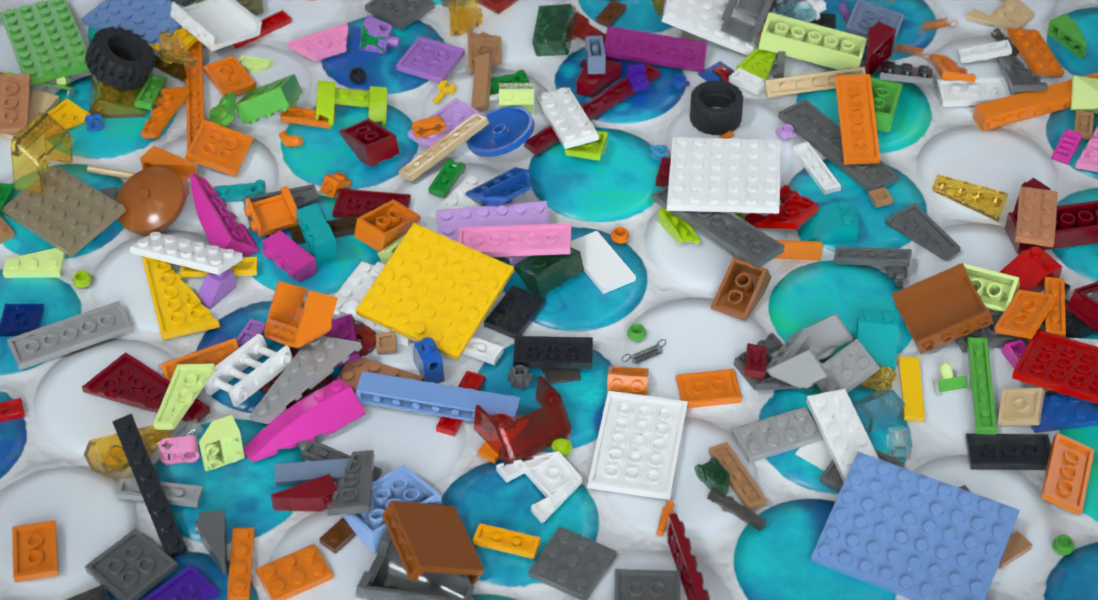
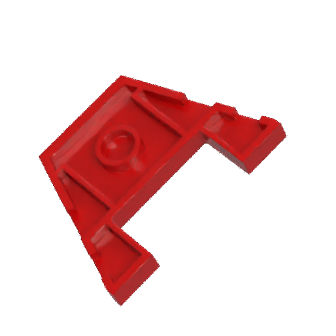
[745,185,819,229]

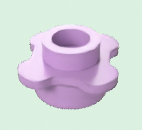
[775,124,796,141]

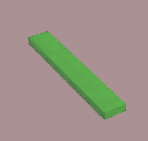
[967,337,997,435]

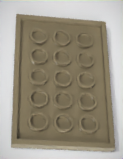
[2,165,126,257]

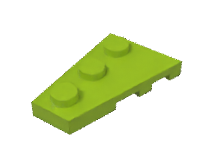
[736,46,777,80]

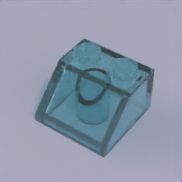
[852,390,905,434]

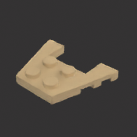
[965,0,1035,31]

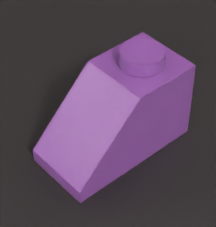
[197,269,236,309]

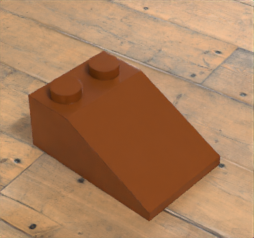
[710,257,772,321]

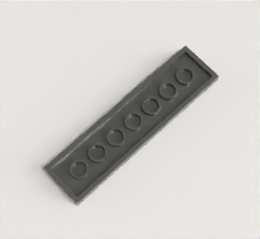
[778,99,899,192]
[652,185,785,269]

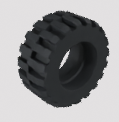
[85,27,156,91]

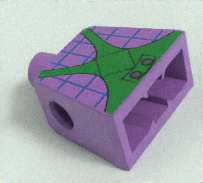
[359,15,400,53]

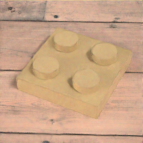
[997,387,1045,426]

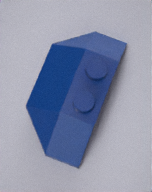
[465,167,531,207]

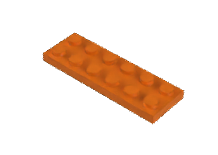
[835,74,880,165]

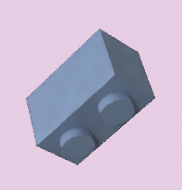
[585,36,605,74]

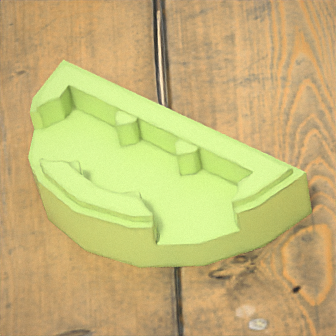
[240,55,273,73]

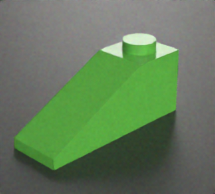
[1047,14,1087,60]

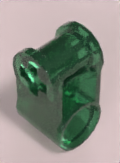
[694,457,730,496]

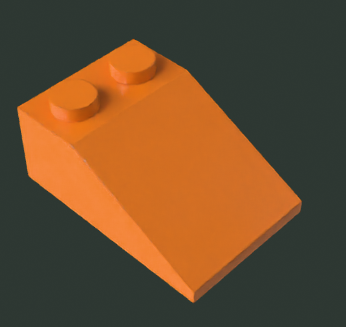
[354,199,421,252]

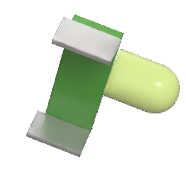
[41,76,74,97]
[933,362,971,395]

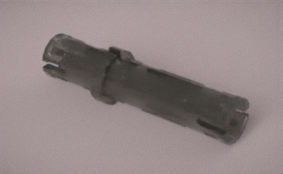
[707,488,767,532]

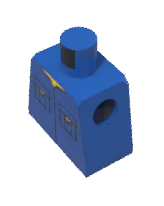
[413,337,445,384]

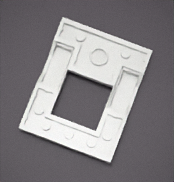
[332,261,412,346]

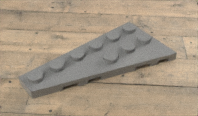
[249,336,362,424]

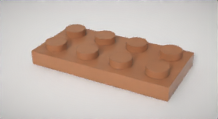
[0,74,31,134]
[1015,186,1058,247]
[335,357,424,393]

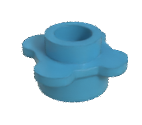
[650,145,669,161]

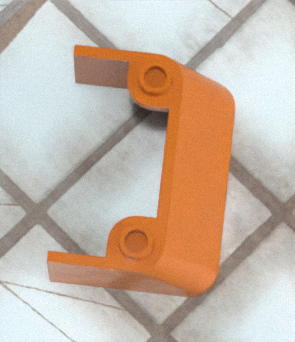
[264,281,338,348]

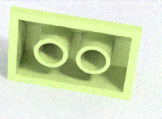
[964,264,1020,313]

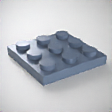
[844,0,905,41]

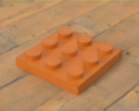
[185,119,254,177]

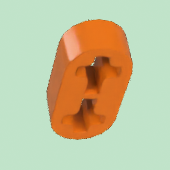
[411,116,446,138]

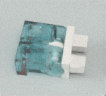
[775,0,826,22]

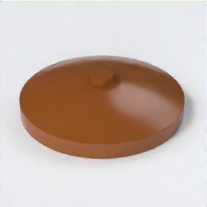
[116,167,186,235]

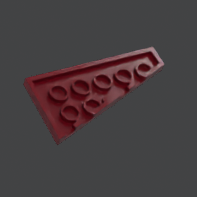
[82,352,210,424]

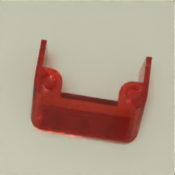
[474,375,572,464]

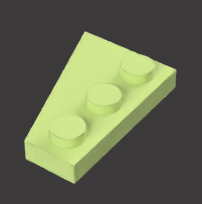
[3,248,66,278]

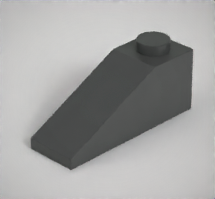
[195,510,227,574]

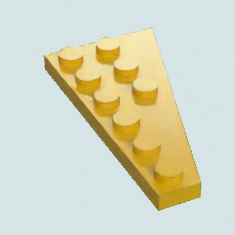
[142,256,220,340]

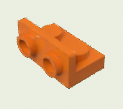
[607,366,649,396]

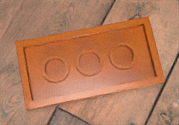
[1007,27,1065,77]
[1040,433,1094,516]

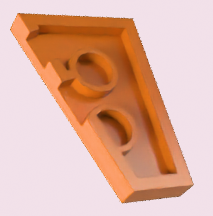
[929,53,976,82]

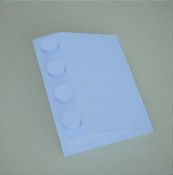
[342,465,442,554]

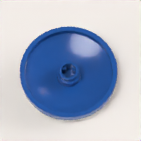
[466,106,535,157]

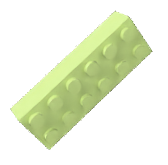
[758,12,867,70]

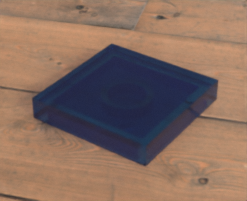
[0,304,45,336]

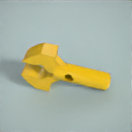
[433,80,456,104]

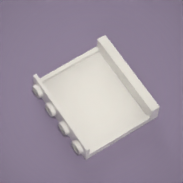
[170,0,262,51]

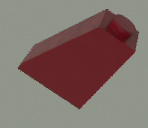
[576,59,622,98]

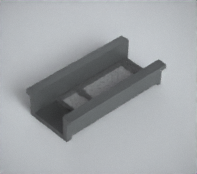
[720,0,773,43]

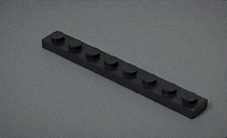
[112,413,188,558]

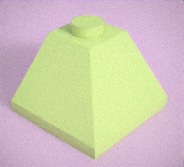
[1070,75,1098,114]

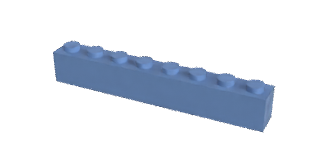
[356,371,520,429]

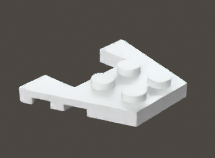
[496,451,582,524]

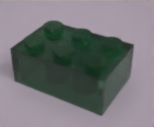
[532,4,576,56]

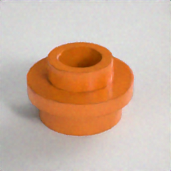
[611,227,629,244]

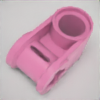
[158,435,200,465]

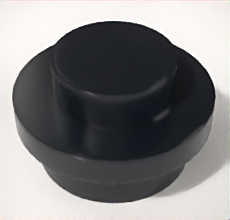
[349,68,367,83]

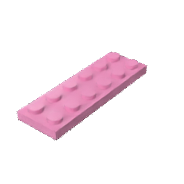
[458,223,572,257]

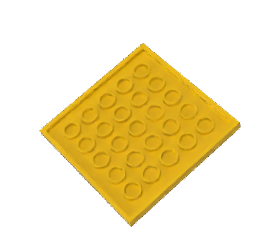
[356,223,514,361]

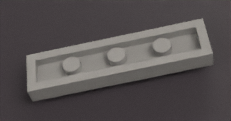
[115,477,204,508]

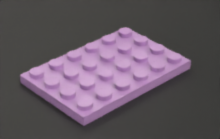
[437,201,555,268]

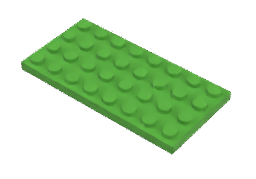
[0,0,90,86]

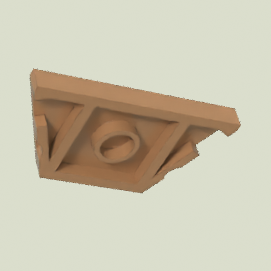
[467,28,502,74]

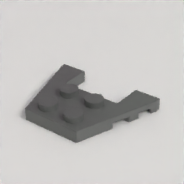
[733,333,815,390]

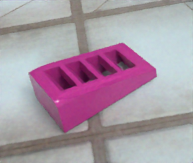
[1051,129,1082,165]
[1001,339,1026,369]

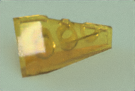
[84,425,171,476]

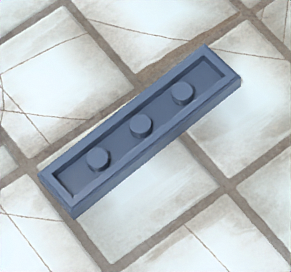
[274,458,350,486]

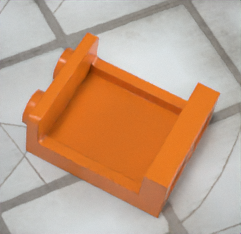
[243,186,299,238]

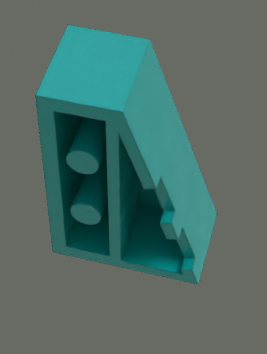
[296,203,339,264]

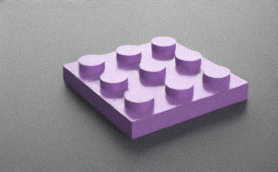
[396,36,465,83]

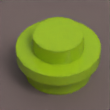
[72,270,92,288]
[552,438,572,457]

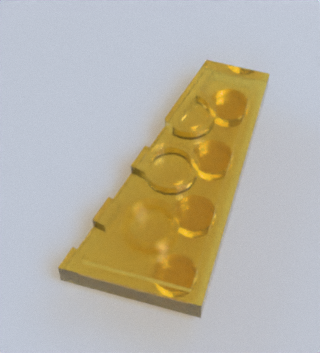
[932,174,1009,222]

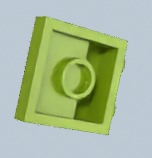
[565,131,608,161]

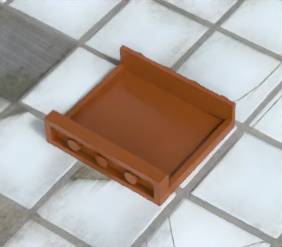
[891,263,993,354]
[382,500,485,585]

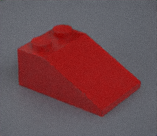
[999,245,1063,293]

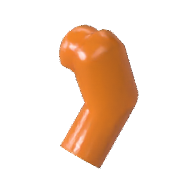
[279,131,303,147]

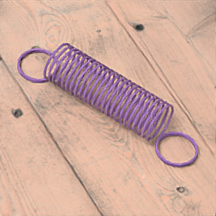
[838,0,851,25]

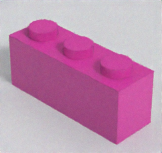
[262,231,317,283]

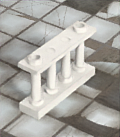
[204,334,293,407]

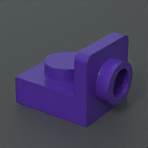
[627,63,650,92]

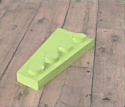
[153,364,216,430]

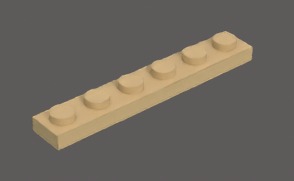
[764,67,866,98]
[399,113,489,182]

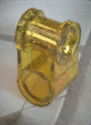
[859,364,897,394]

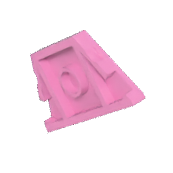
[287,23,348,61]

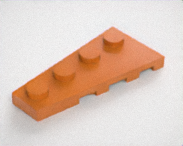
[140,86,191,139]

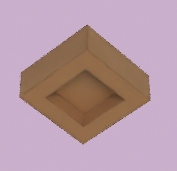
[868,187,893,208]
[375,331,397,355]

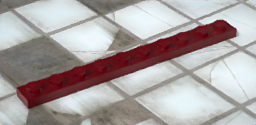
[524,64,660,155]

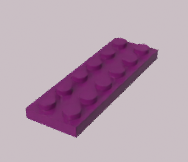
[604,26,707,72]

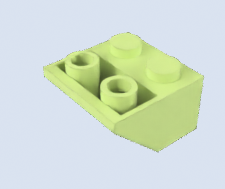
[199,415,244,472]

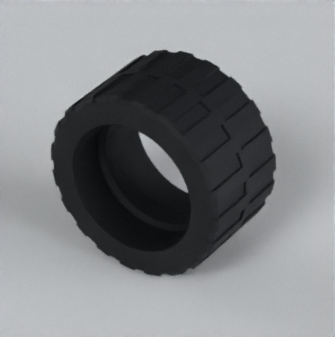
[690,80,744,135]

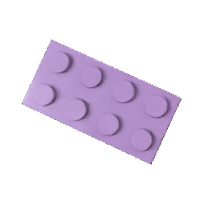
[408,98,482,149]

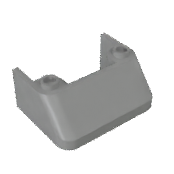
[765,313,853,389]

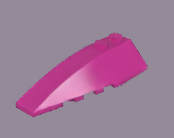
[190,173,259,257]
[243,378,366,462]

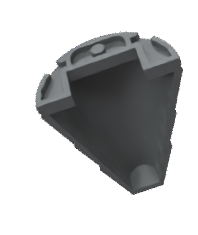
[356,529,475,600]

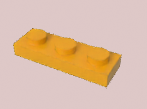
[473,523,541,559]

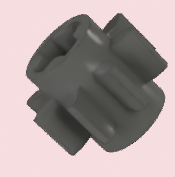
[507,365,532,390]

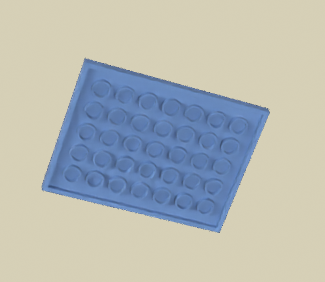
[811,452,1020,600]

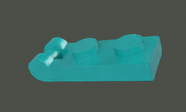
[214,180,266,203]

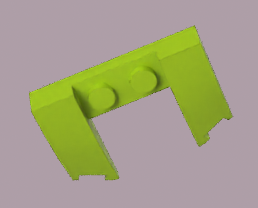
[315,80,387,127]
[657,208,745,244]

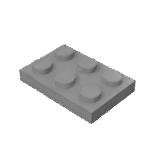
[815,339,880,393]

